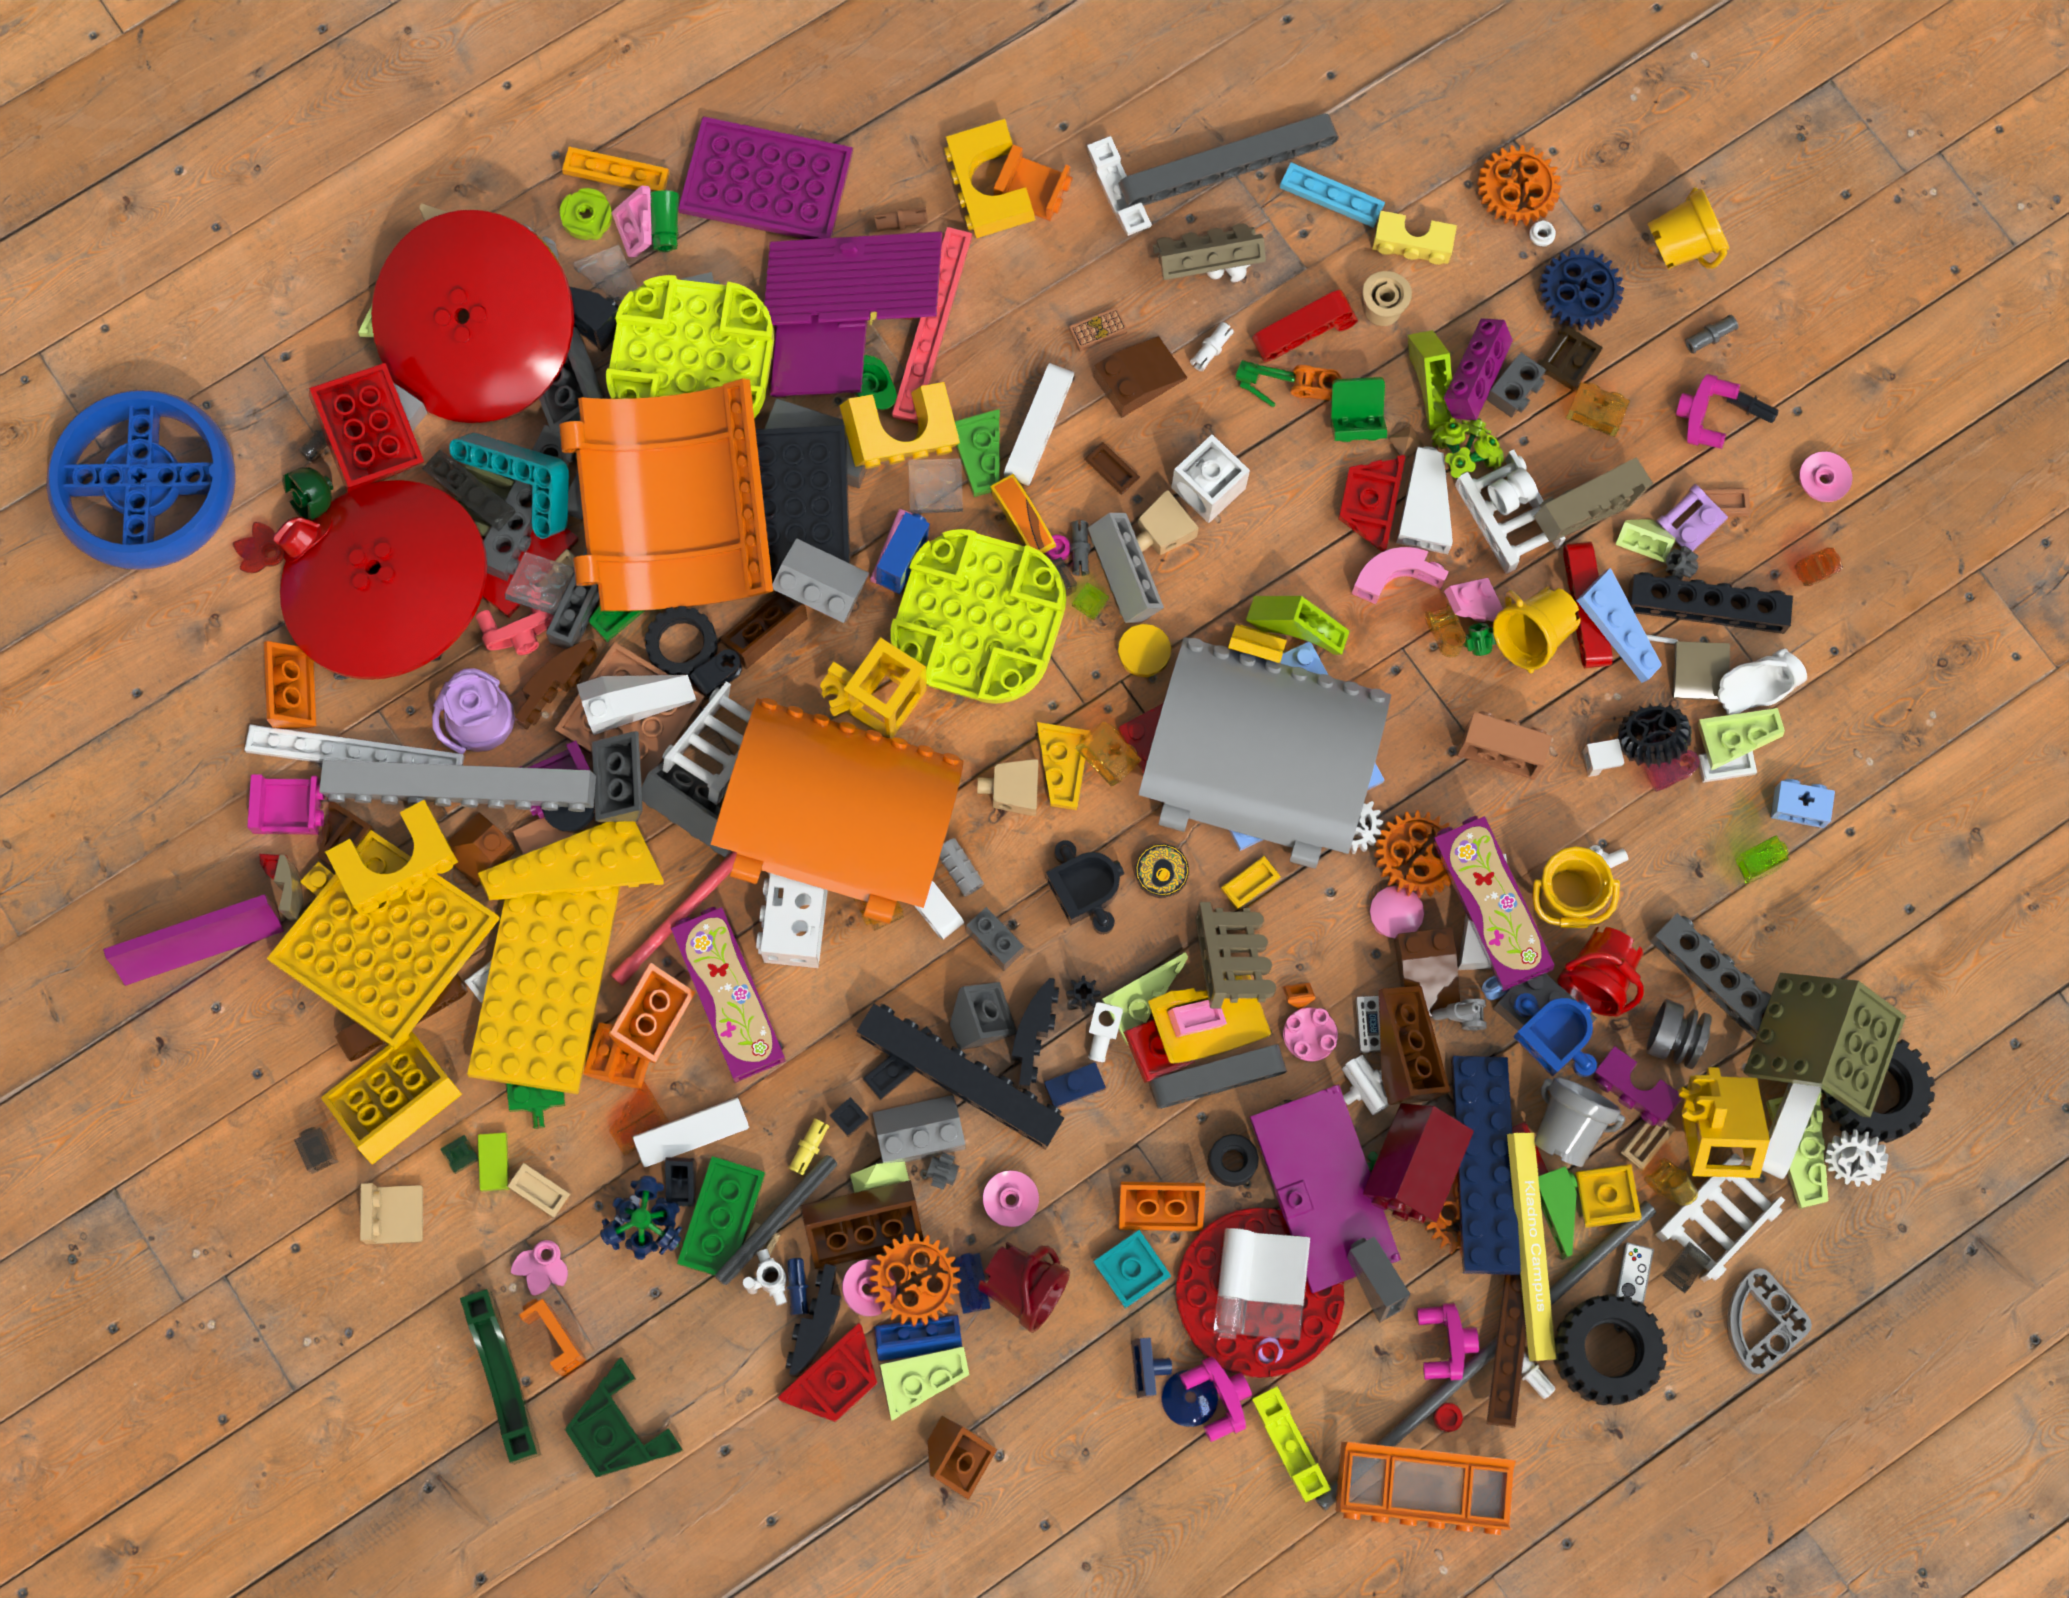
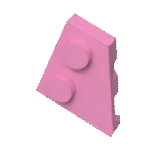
[612,185,652,258]

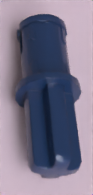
[786,1258,809,1315]

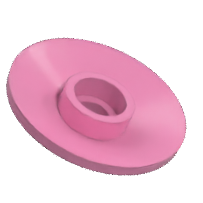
[1799,452,1852,502]
[983,1171,1039,1227]
[842,1260,897,1316]

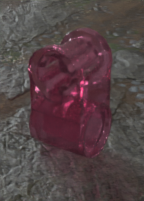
[1644,750,1700,792]

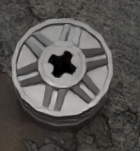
[1646,999,1712,1069]

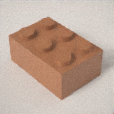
[1458,711,1552,780]

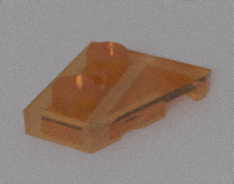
[609,1081,670,1156]

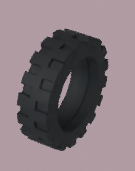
[645,606,718,677]

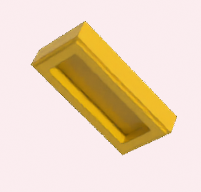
[1221,856,1281,910]

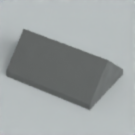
[592,731,643,822]

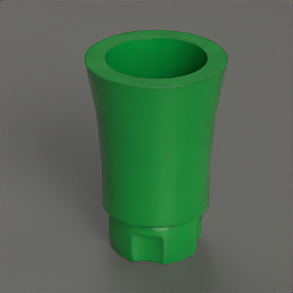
[650,190,680,252]

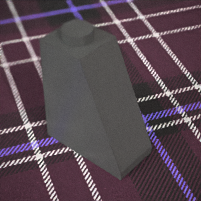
[1347,1237,1410,1323]

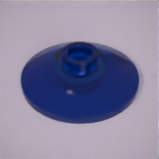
[1161,1370,1218,1427]

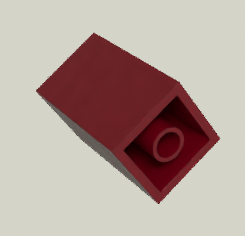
[1363,1103,1474,1224]

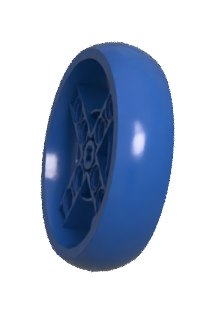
[46,390,236,570]

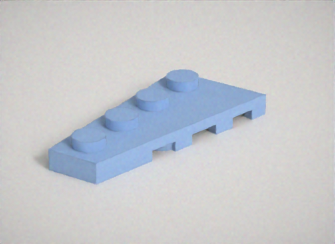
[1576,568,1662,683]

